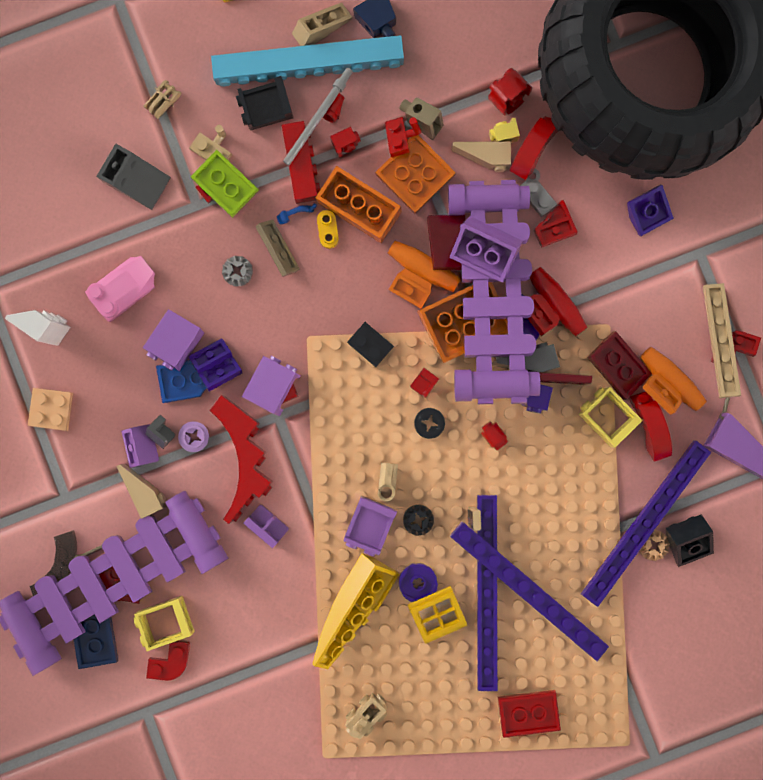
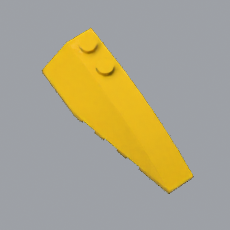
[313,554,400,670]

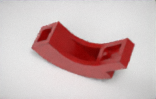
[510,116,558,180]
[630,391,672,462]

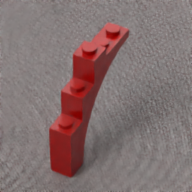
[209,395,273,524]

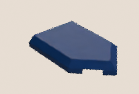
[156,360,206,403]

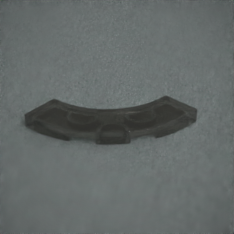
[30,530,77,596]

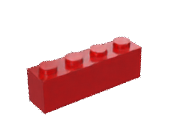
[281,121,321,204]

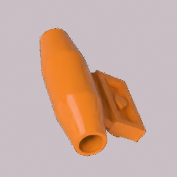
[387,240,461,309]
[640,347,707,415]

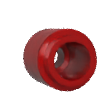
[481,421,509,451]

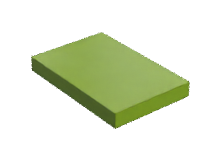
[190,150,259,218]

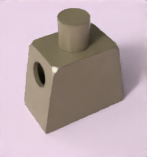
[399,98,444,140]

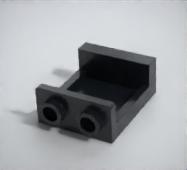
[236,76,294,131]

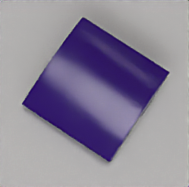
[188,339,243,392]

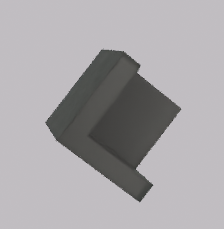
[145,415,175,449]

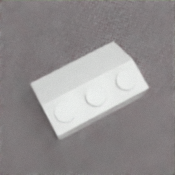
[5,310,71,346]

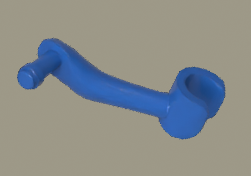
[277,203,317,225]

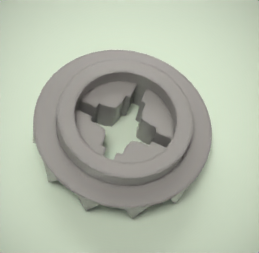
[222,256,253,286]

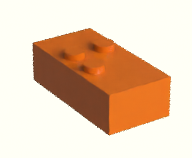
[315,166,402,243]

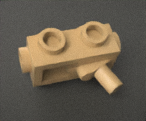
[346,693,387,739]

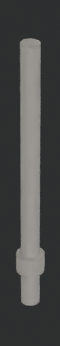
[283,68,353,166]

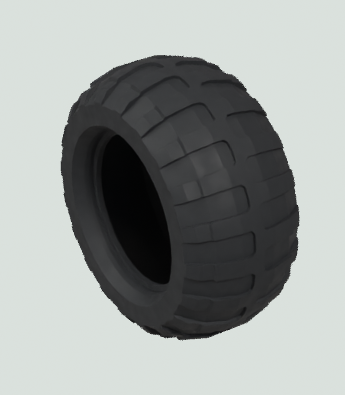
[538,0,763,180]

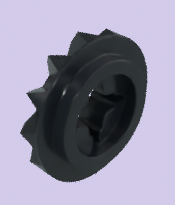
[414,408,445,439]
[403,505,434,536]

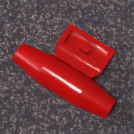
[527,267,588,337]

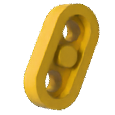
[317,210,339,249]

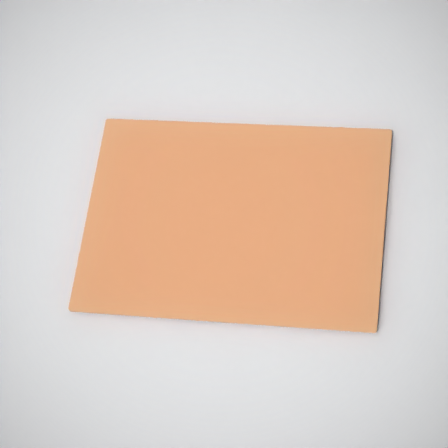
[307,324,630,758]

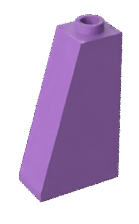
[703,413,763,479]

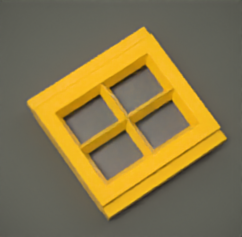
[408,586,468,644]

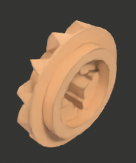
[639,530,670,561]

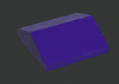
[627,184,674,236]

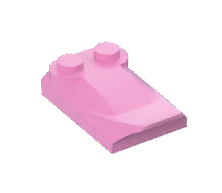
[85,256,155,322]

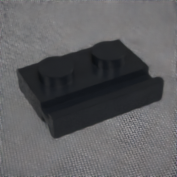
[347,322,394,367]

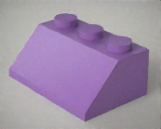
[449,216,523,283]

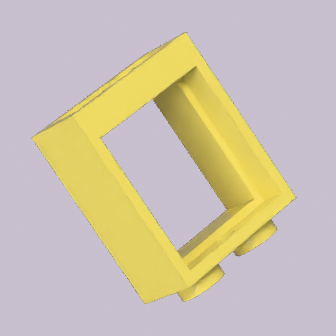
[578,387,643,448]
[134,595,195,651]

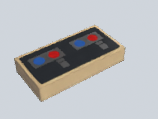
[468,507,481,531]

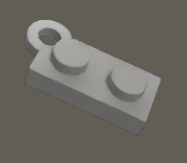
[520,169,557,217]

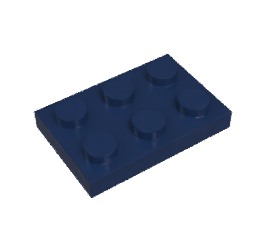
[73,614,119,669]

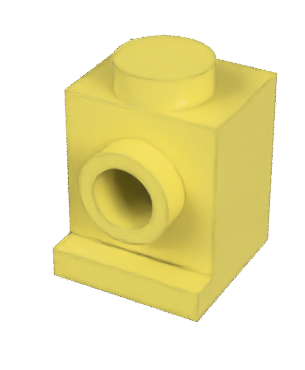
[489,118,520,143]

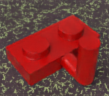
[385,117,421,158]

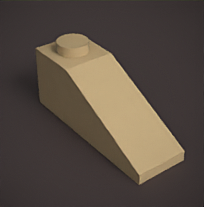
[292,2,352,46]
[452,142,511,172]
[116,464,166,519]

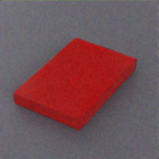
[497,690,561,738]

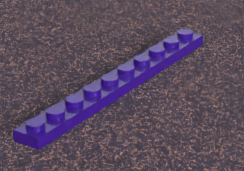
[581,440,711,607]
[477,495,498,691]
[450,522,609,661]

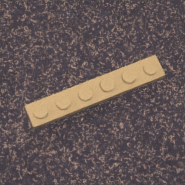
[703,283,741,398]

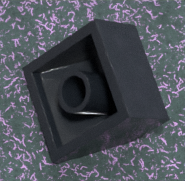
[666,514,714,567]

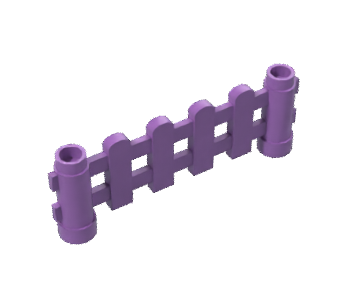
[448,180,540,405]
[0,491,228,676]

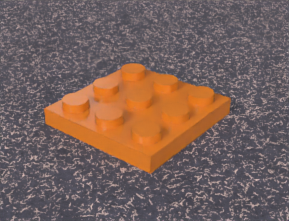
[375,135,456,214]

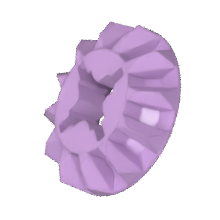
[178,422,209,452]

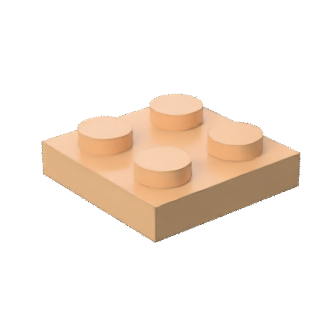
[28,388,73,431]

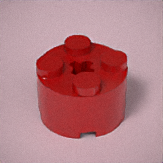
[488,68,532,116]

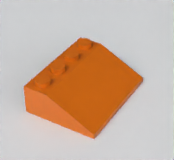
[417,282,508,363]

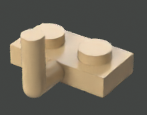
[189,125,232,161]

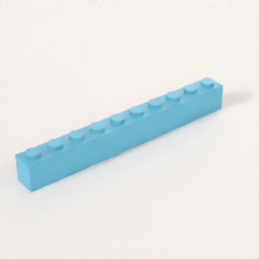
[211,35,404,87]

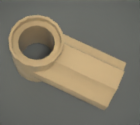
[378,463,398,501]

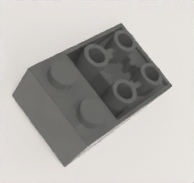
[96,144,171,210]
[492,342,560,373]

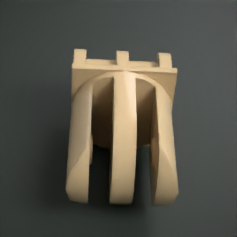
[143,80,181,119]

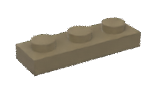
[256,220,300,277]

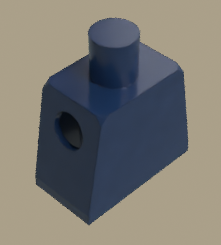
[353,0,396,38]

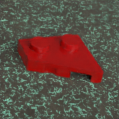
[534,200,578,248]

